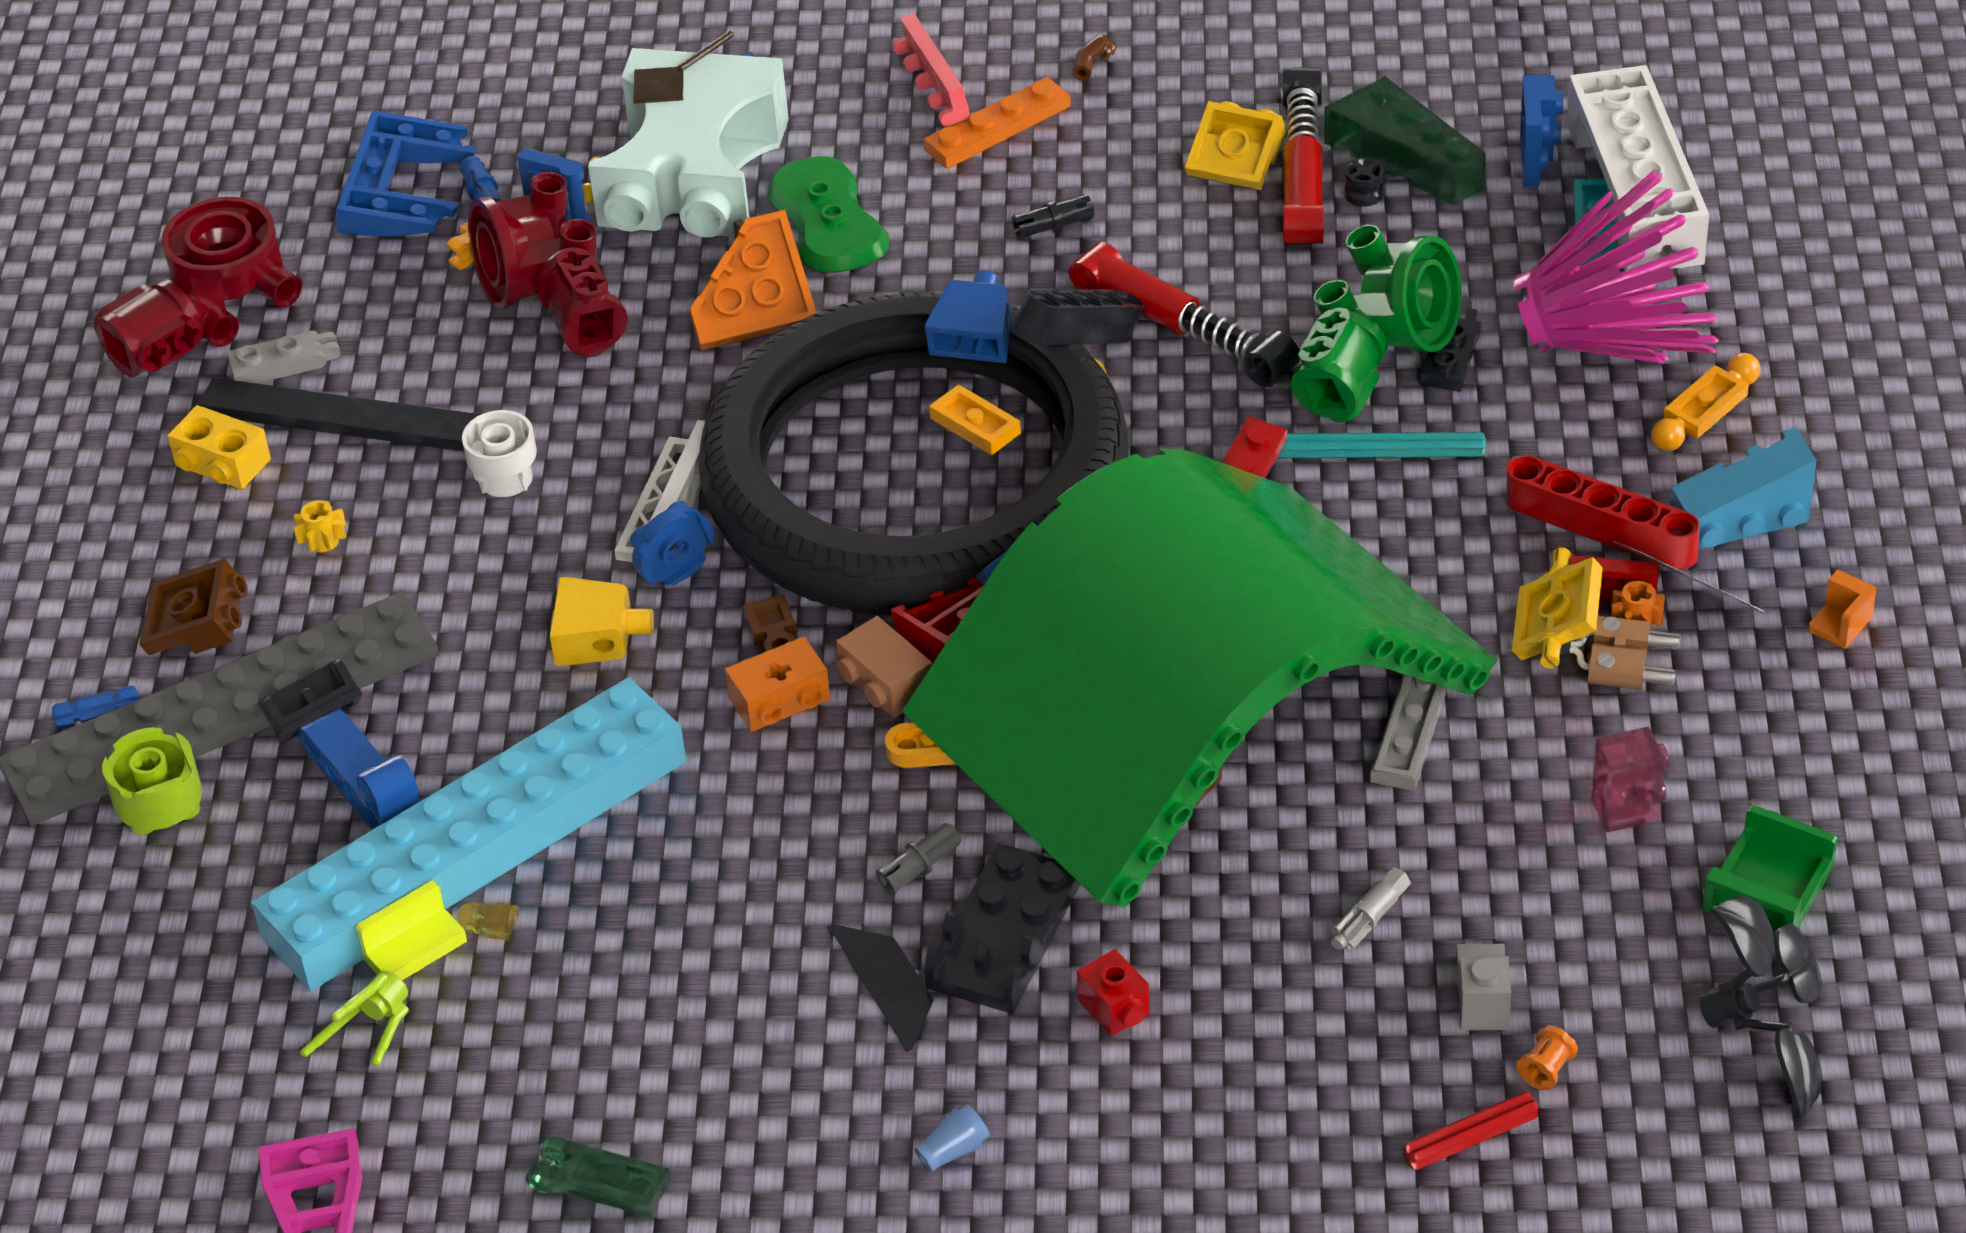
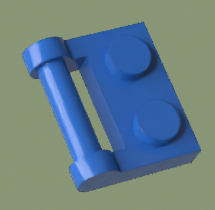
[517,148,592,223]

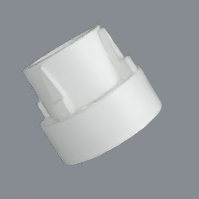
[462,410,537,497]

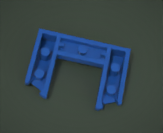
[337,110,475,236]

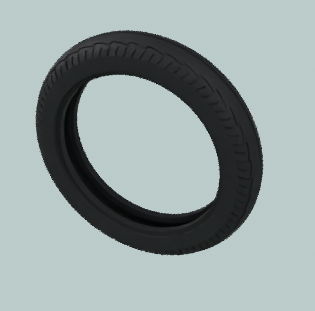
[699,292,1128,615]

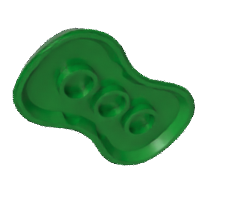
[767,156,890,273]

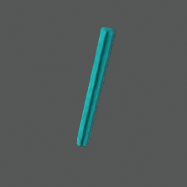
[1234,432,1486,459]

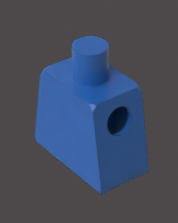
[925,270,1011,363]

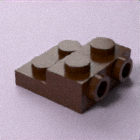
[139,558,248,655]

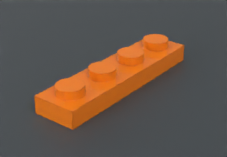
[923,77,1071,169]

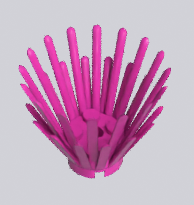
[1514,169,1719,364]

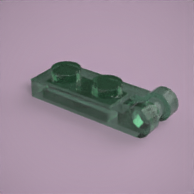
[525,1136,671,1218]

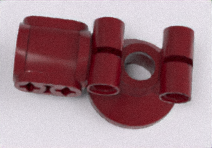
[468,172,628,358]
[94,197,302,377]

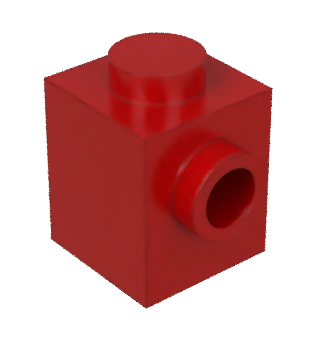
[1076,949,1150,1036]

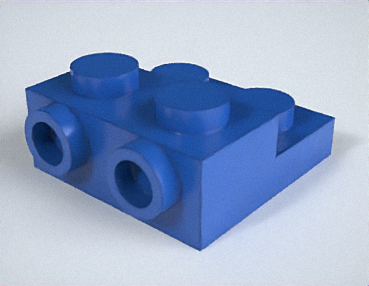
[1519,75,1563,187]

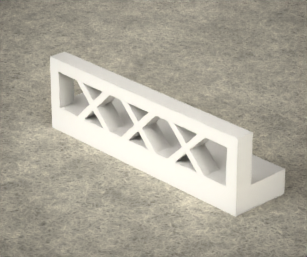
[614,420,705,562]

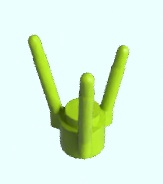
[300,971,409,1066]

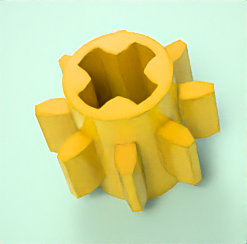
[293,500,346,553]

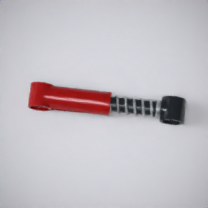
[1283,67,1324,244]
[1068,242,1300,387]

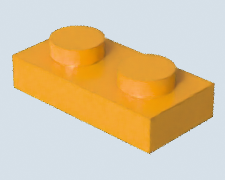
[929,384,1021,455]

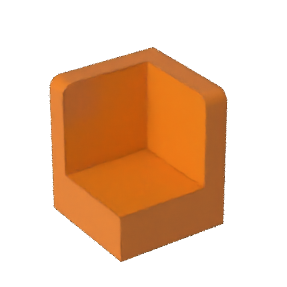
[1808,569,1877,649]

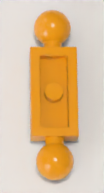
[1651,353,1761,452]

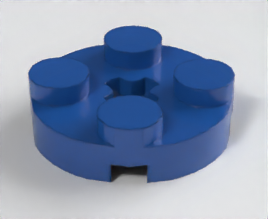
[630,501,714,586]

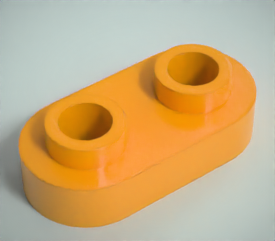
[885,722,956,768]

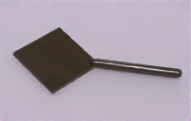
[633,31,734,104]

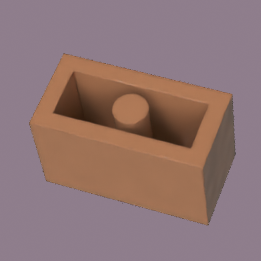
[836,615,932,719]

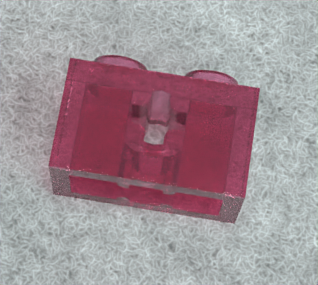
[1591,726,1669,833]

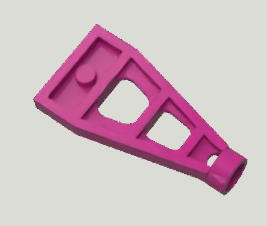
[258,1128,363,1233]

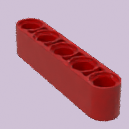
[1506,455,1700,569]

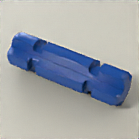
[52,685,139,729]

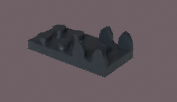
[925,843,1080,1014]

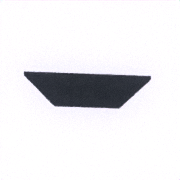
[828,924,934,1052]

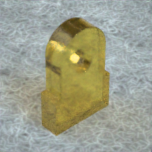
[457,902,519,941]

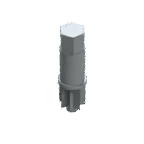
[1330,867,1411,951]

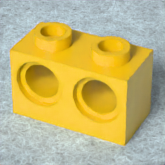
[168,405,271,490]

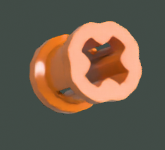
[1516,1025,1578,1091]

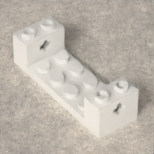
[1567,65,1709,271]

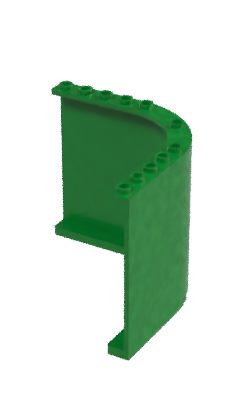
[902,449,1497,907]

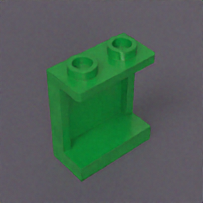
[1702,805,1838,936]

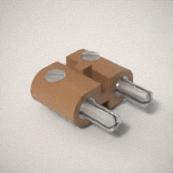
[1570,616,1681,690]

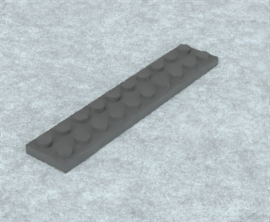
[0,591,439,826]

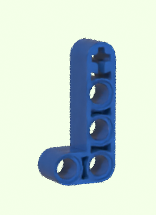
[297,708,420,830]

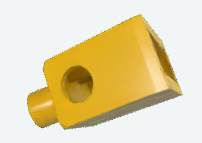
[550,577,654,666]

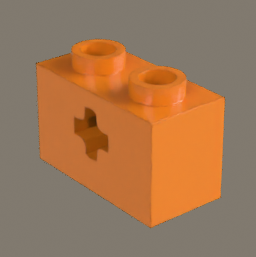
[725,637,831,732]

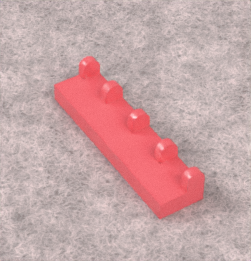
[892,13,970,126]

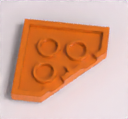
[690,210,817,351]

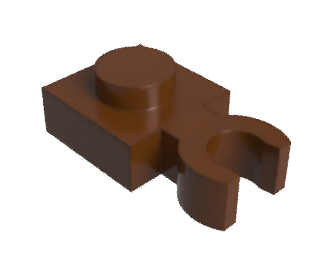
[743,595,797,652]

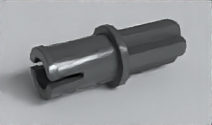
[876,823,962,895]

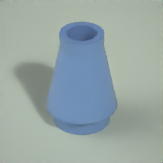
[915,1104,990,1172]

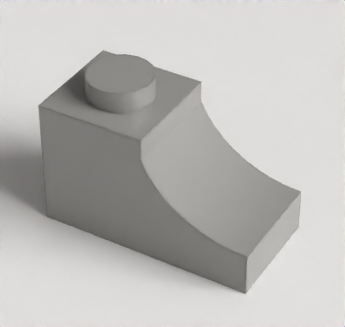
[1456,944,1511,1030]

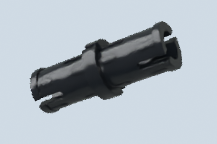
[1012,193,1094,240]

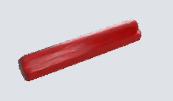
[1403,1092,1539,1170]

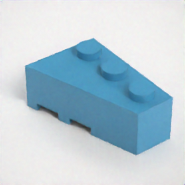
[1669,426,1817,550]

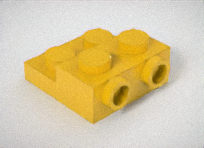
[1185,101,1286,190]

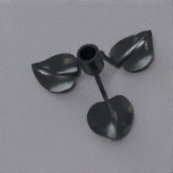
[1700,897,1823,1119]

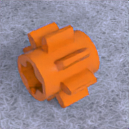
[1611,581,1665,630]

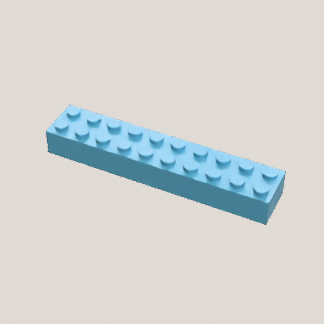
[251,677,687,992]

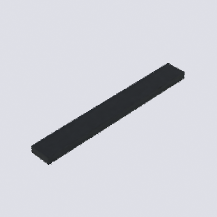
[198,378,481,452]

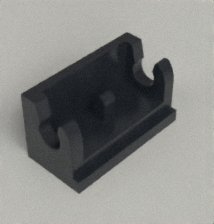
[258,659,363,745]

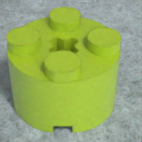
[102,727,202,835]

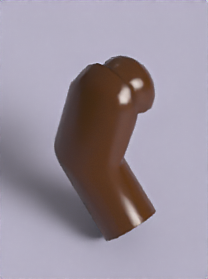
[1073,34,1116,81]

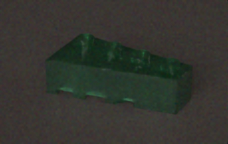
[1324,76,1486,205]

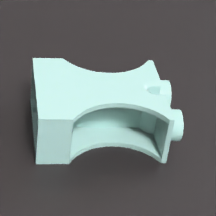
[588,48,789,237]

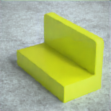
[356,880,467,980]

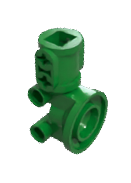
[1290,224,1462,423]

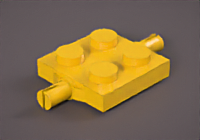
[1512,547,1603,669]

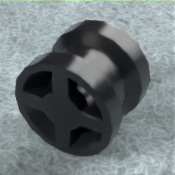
[1344,157,1384,207]

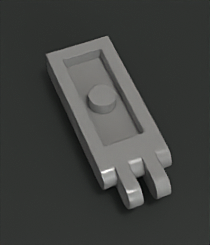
[227,331,341,383]

